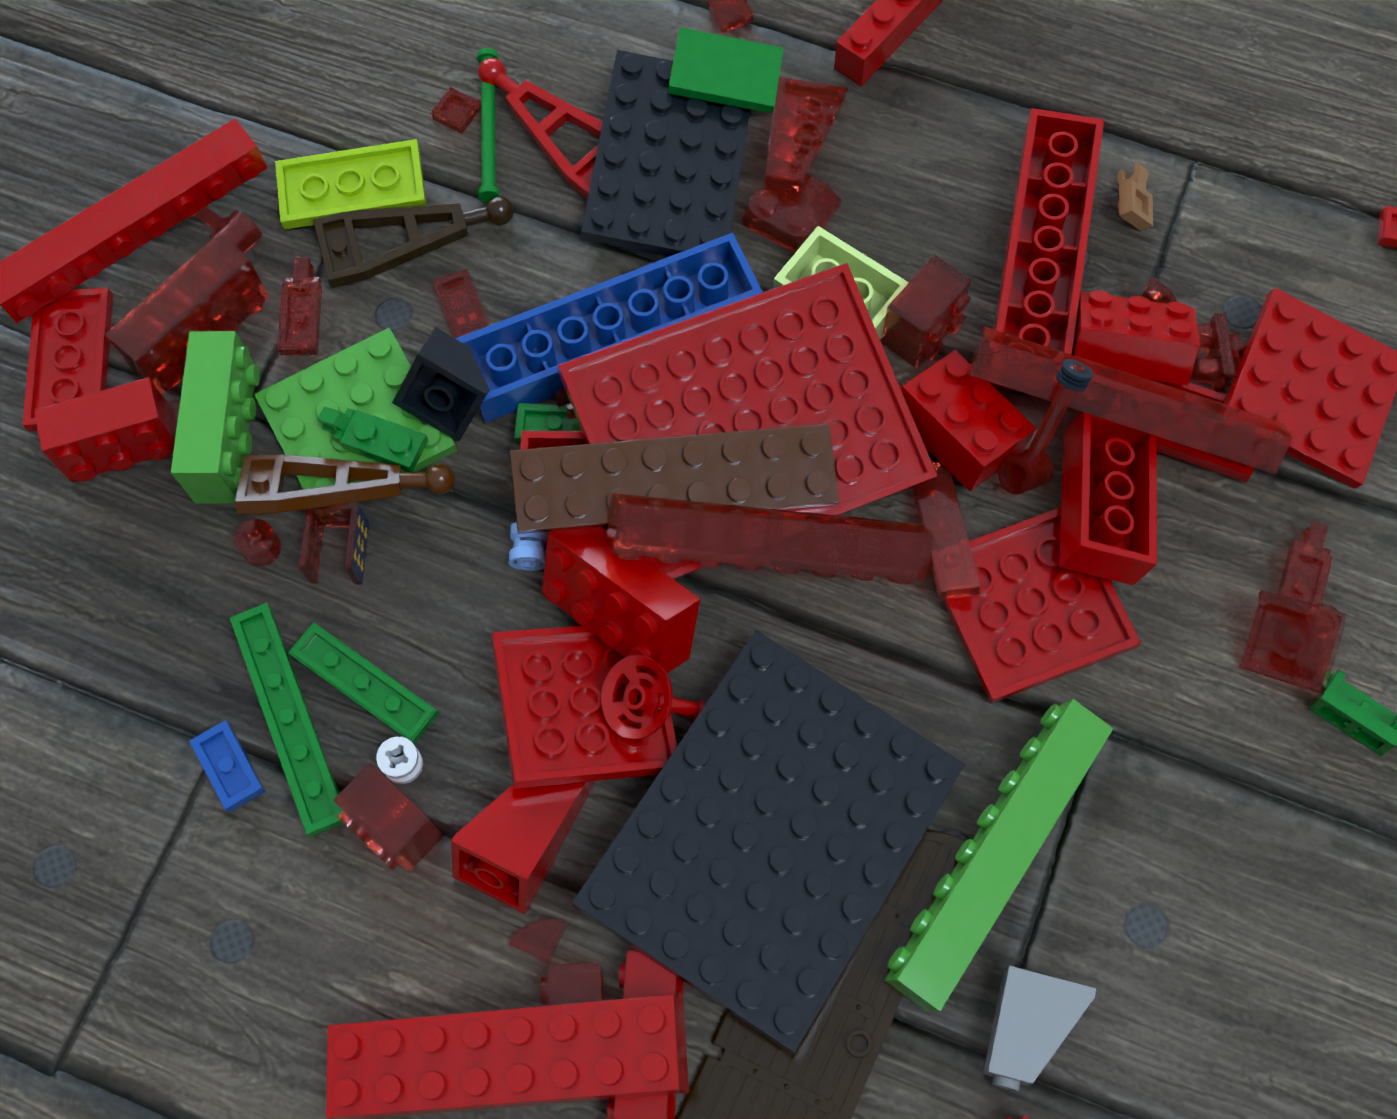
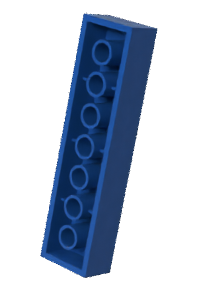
[456,233,763,423]

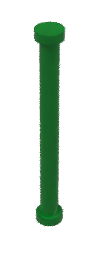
[477,48,500,203]

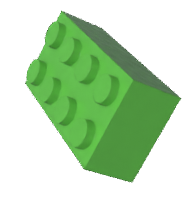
[171,331,260,504]

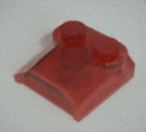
[742,168,841,253]
[1239,590,1346,694]

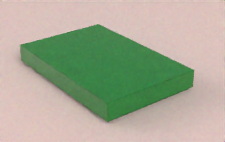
[668,27,784,114]

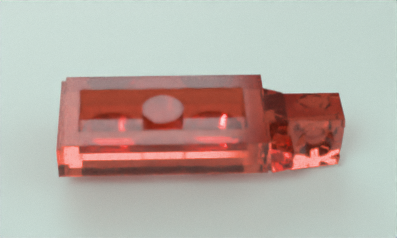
[277,257,322,356]
[1270,521,1333,633]

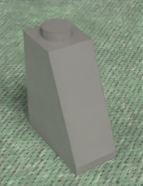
[983,966,1096,1092]

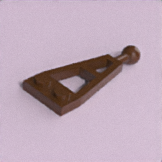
[235,455,455,515]

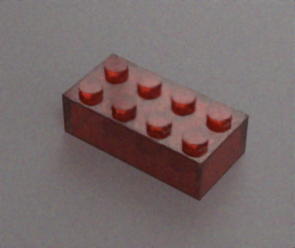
[105,234,270,394]

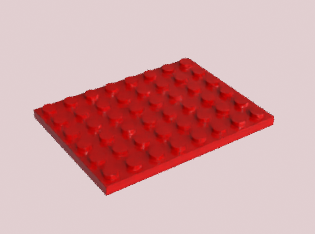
[557,263,937,579]

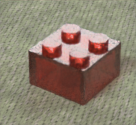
[881,254,971,368]
[333,763,444,873]

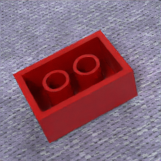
[1071,290,1200,386]
[901,350,1037,492]
[34,377,177,482]

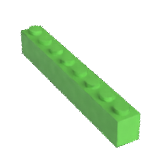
[884,699,1114,1012]

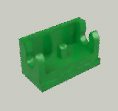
[1308,669,1397,757]

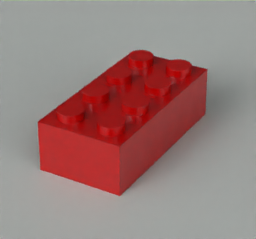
[1059,409,1157,586]
[542,527,700,679]

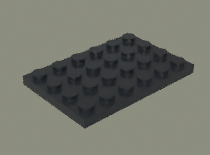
[581,50,750,256]

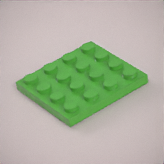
[254,328,457,521]

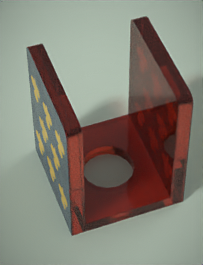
[299,503,369,585]

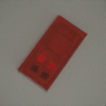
[433,269,490,339]

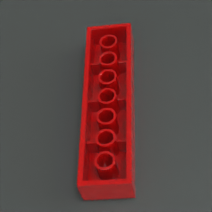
[986,108,1104,398]
[326,995,689,1119]

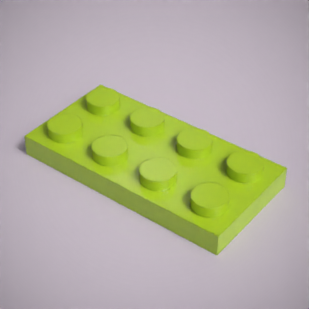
[275,139,427,230]

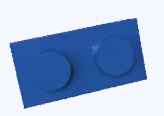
[189,720,266,813]

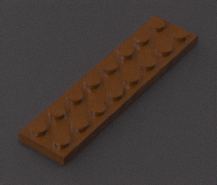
[509,424,839,534]

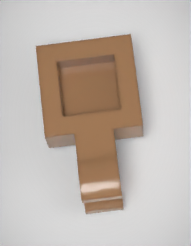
[1117,162,1153,231]

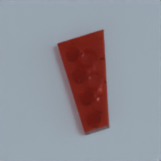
[763,77,848,192]

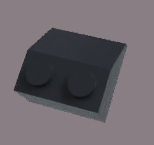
[392,327,490,442]

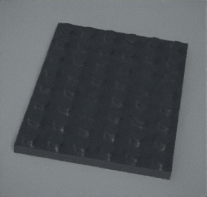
[571,630,965,1054]

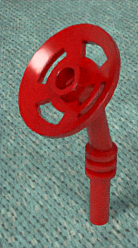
[601,655,705,739]

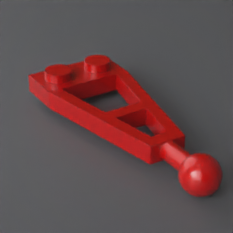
[478,58,603,200]

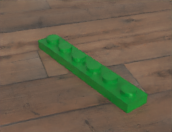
[230,602,349,838]

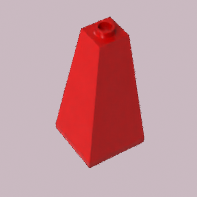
[451,781,596,915]

